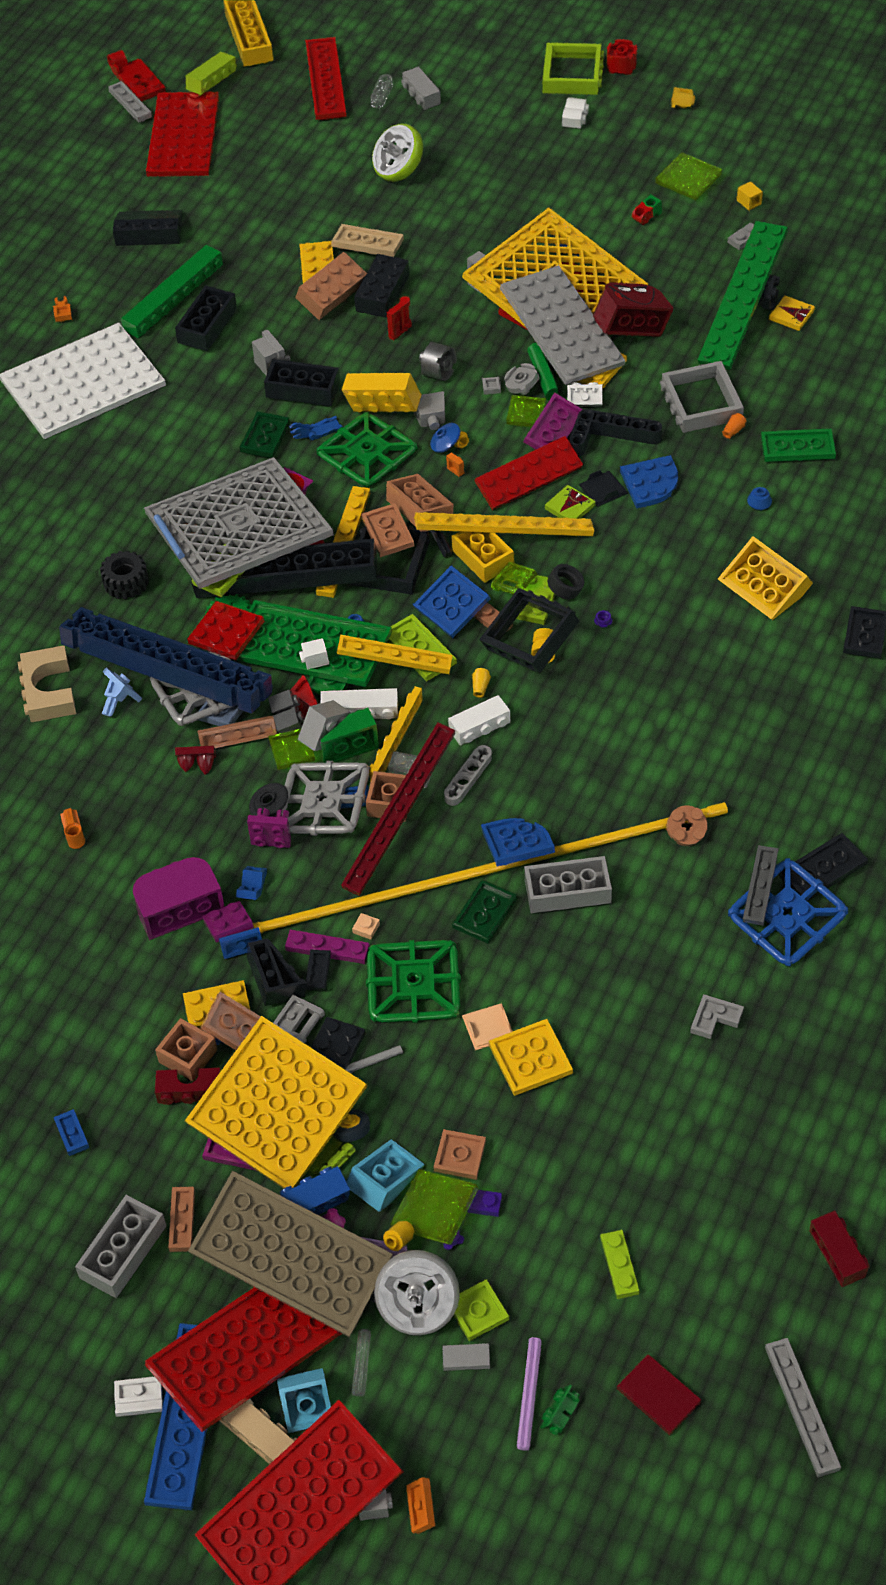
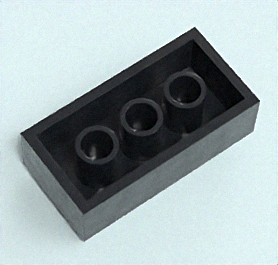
[354,254,410,318]
[175,285,237,351]
[264,359,340,406]

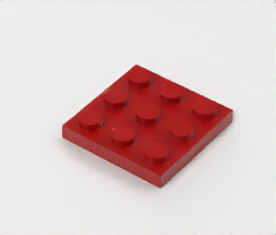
[187,601,264,660]

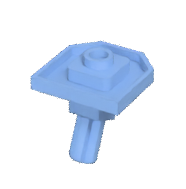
[102,667,142,717]

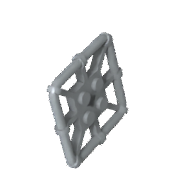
[150,651,232,726]
[281,761,370,836]

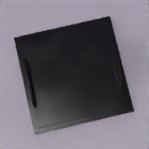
[579,470,628,507]

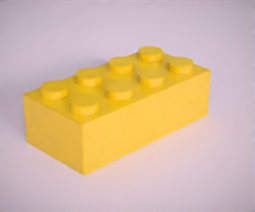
[342,373,421,412]

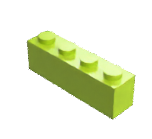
[186,52,236,95]

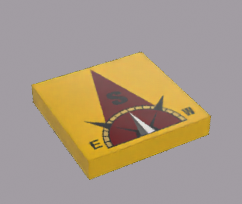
[769,296,815,331]

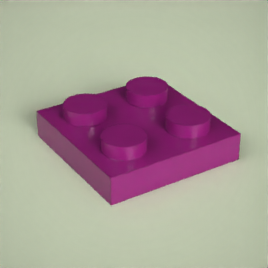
[202,901,254,942]

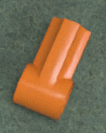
[60,808,85,849]

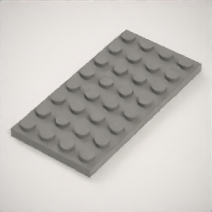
[500,266,625,385]

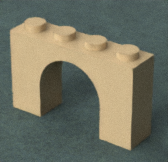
[18,645,76,722]

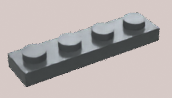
[743,845,779,926]

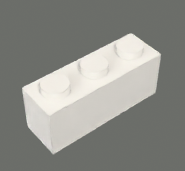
[448,695,510,746]

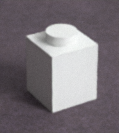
[299,638,329,669]

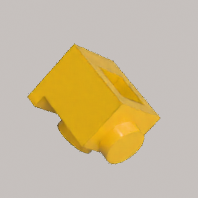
[671,87,695,108]

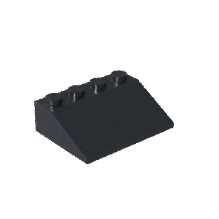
[113,210,183,246]

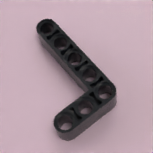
[570,409,662,457]

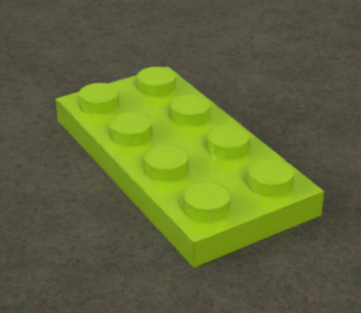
[388,614,457,682]

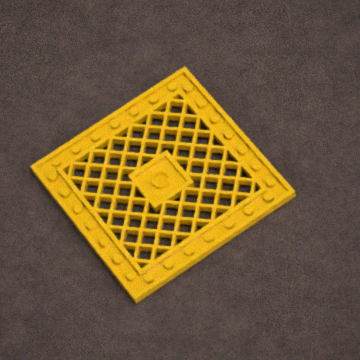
[462,208,648,327]

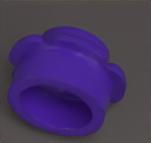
[594,610,613,628]

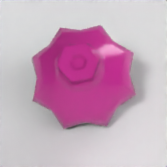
[321,1208,346,1228]

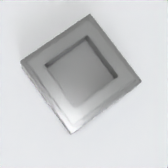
[482,377,501,395]

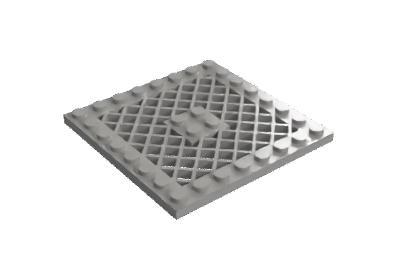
[144,457,334,589]

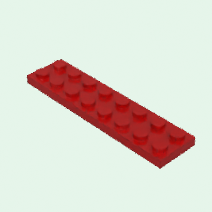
[305,37,346,120]

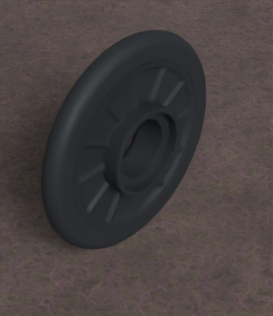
[249,783,288,817]

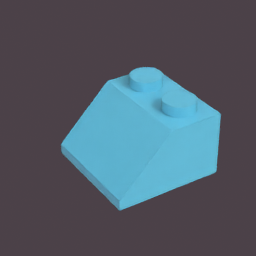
[277,1368,331,1433]

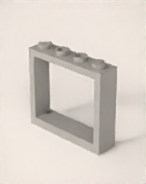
[660,361,744,433]

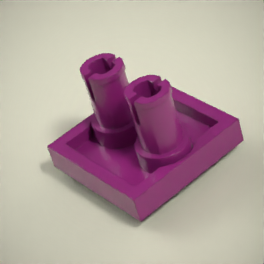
[247,808,291,848]

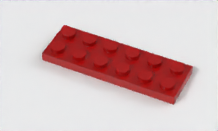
[475,436,583,511]

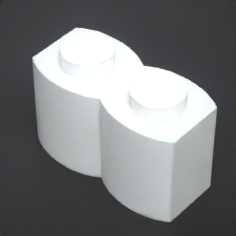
[562,97,589,128]

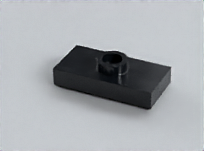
[306,949,332,991]

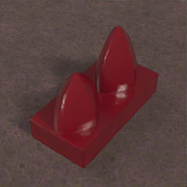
[175,745,216,775]

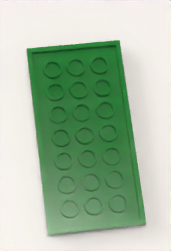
[230,600,392,687]

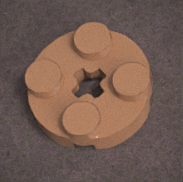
[666,806,707,846]

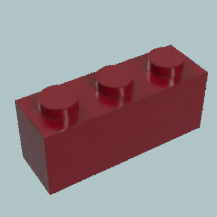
[809,1211,869,1287]

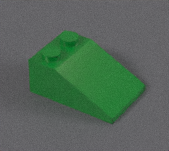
[320,708,379,763]

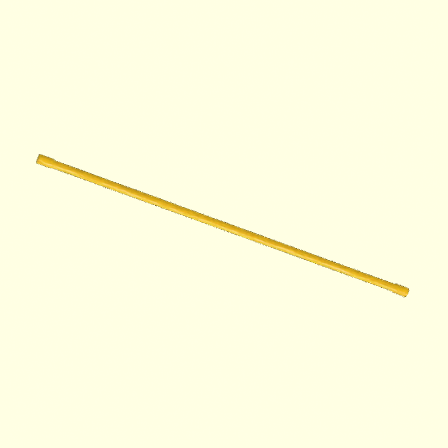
[249,802,728,934]

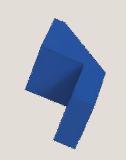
[236,866,267,900]

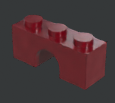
[155,1068,221,1105]

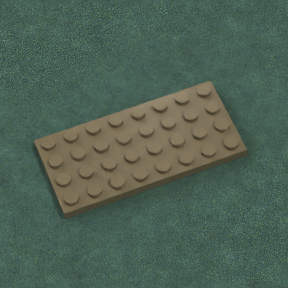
[188,1171,393,1337]

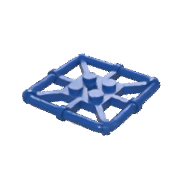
[728,858,848,966]

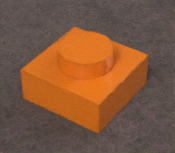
[446,452,464,477]

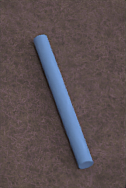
[154,514,185,559]

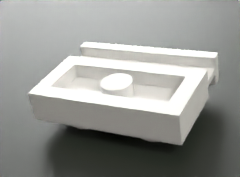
[114,1377,163,1417]

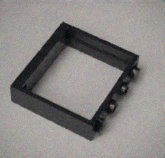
[349,525,430,595]
[479,588,580,674]

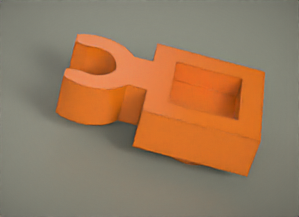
[53,296,72,322]

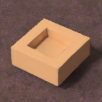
[352,913,380,939]

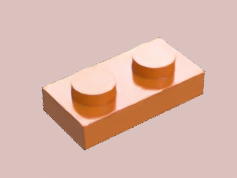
[406,1477,435,1534]

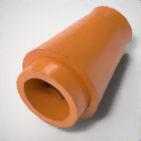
[722,413,746,439]

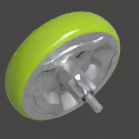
[372,124,423,182]

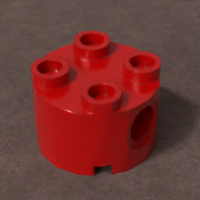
[607,39,637,75]

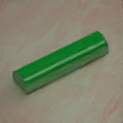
[527,343,559,401]

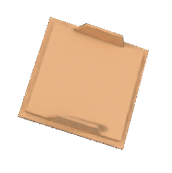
[462,1003,513,1051]

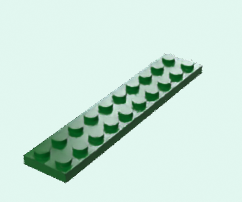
[698,221,788,370]

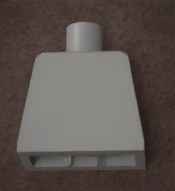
[414,391,445,430]

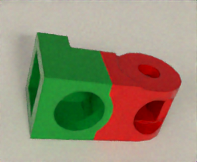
[632,194,662,225]

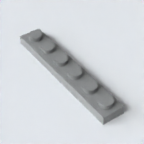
[765,1338,841,1477]

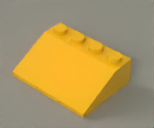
[718,537,813,620]

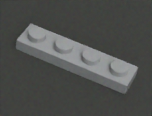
[108,81,152,123]

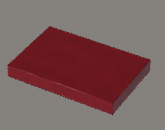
[617,1354,701,1435]

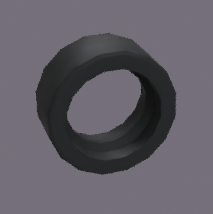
[547,564,585,600]

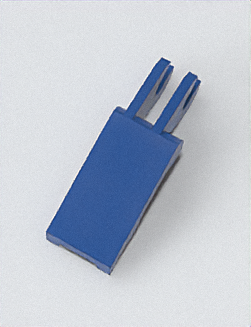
[290,416,342,440]

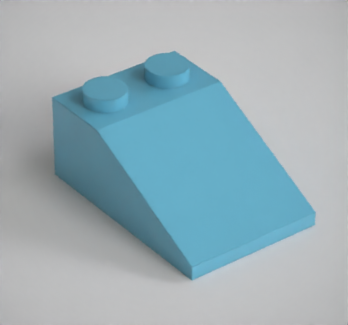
[347,1139,425,1212]

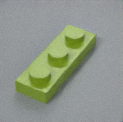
[600,1230,639,1299]

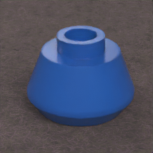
[747,487,772,510]

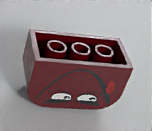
[593,282,674,336]

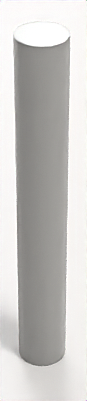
[346,1045,403,1073]

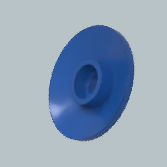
[430,423,460,453]

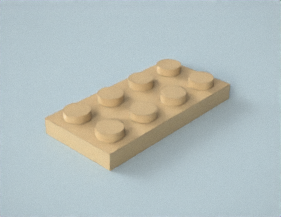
[332,224,404,257]

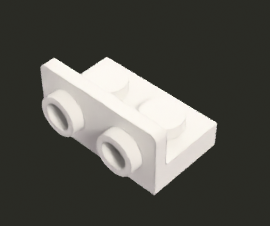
[567,382,602,407]

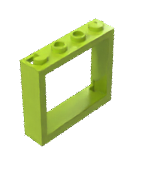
[543,43,604,95]

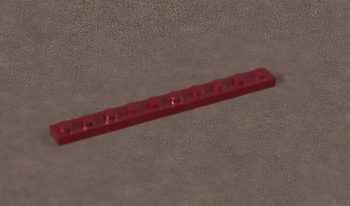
[341,722,455,896]

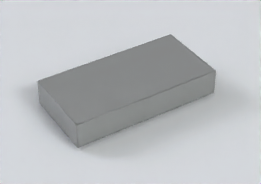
[443,1344,490,1371]

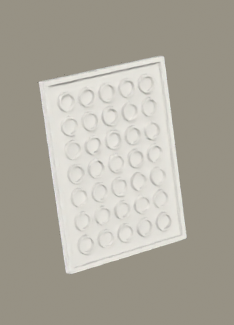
[0,323,166,439]

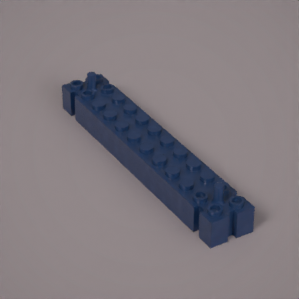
[59,607,272,714]

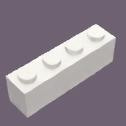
[321,688,398,719]

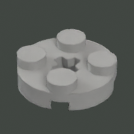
[504,363,539,395]

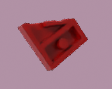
[290,675,318,718]

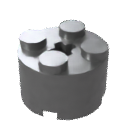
[419,342,457,380]

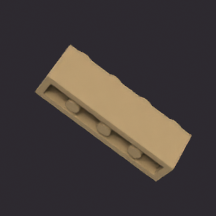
[219,1399,297,1464]

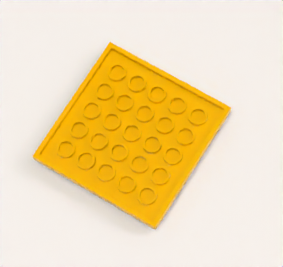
[185,1016,367,1188]

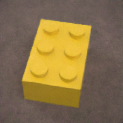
[452,531,514,583]

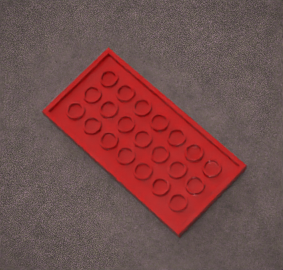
[146,91,219,177]
[145,1287,342,1432]
[195,1400,403,1585]

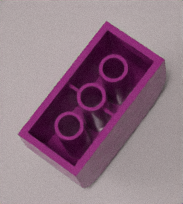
[133,857,224,940]

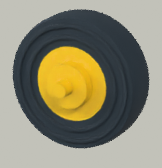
[333,1109,370,1142]

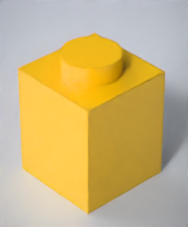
[737,181,763,210]

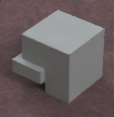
[252,330,290,375]

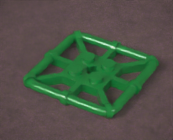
[316,412,418,487]
[366,940,461,1023]

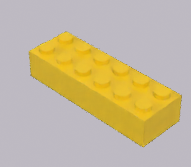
[223,0,273,67]

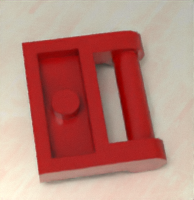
[387,296,412,341]

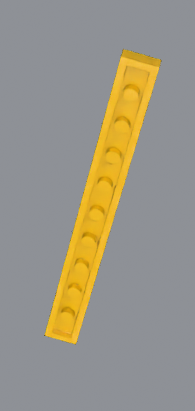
[414,512,594,536]

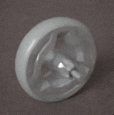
[375,1250,459,1335]

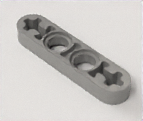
[444,745,492,806]

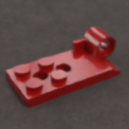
[107,50,166,102]

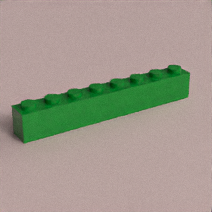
[121,245,223,339]

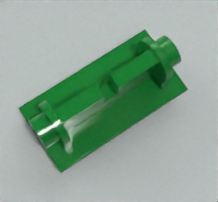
[540,1384,580,1435]

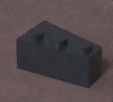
[247,938,307,1006]

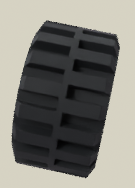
[100,551,149,599]

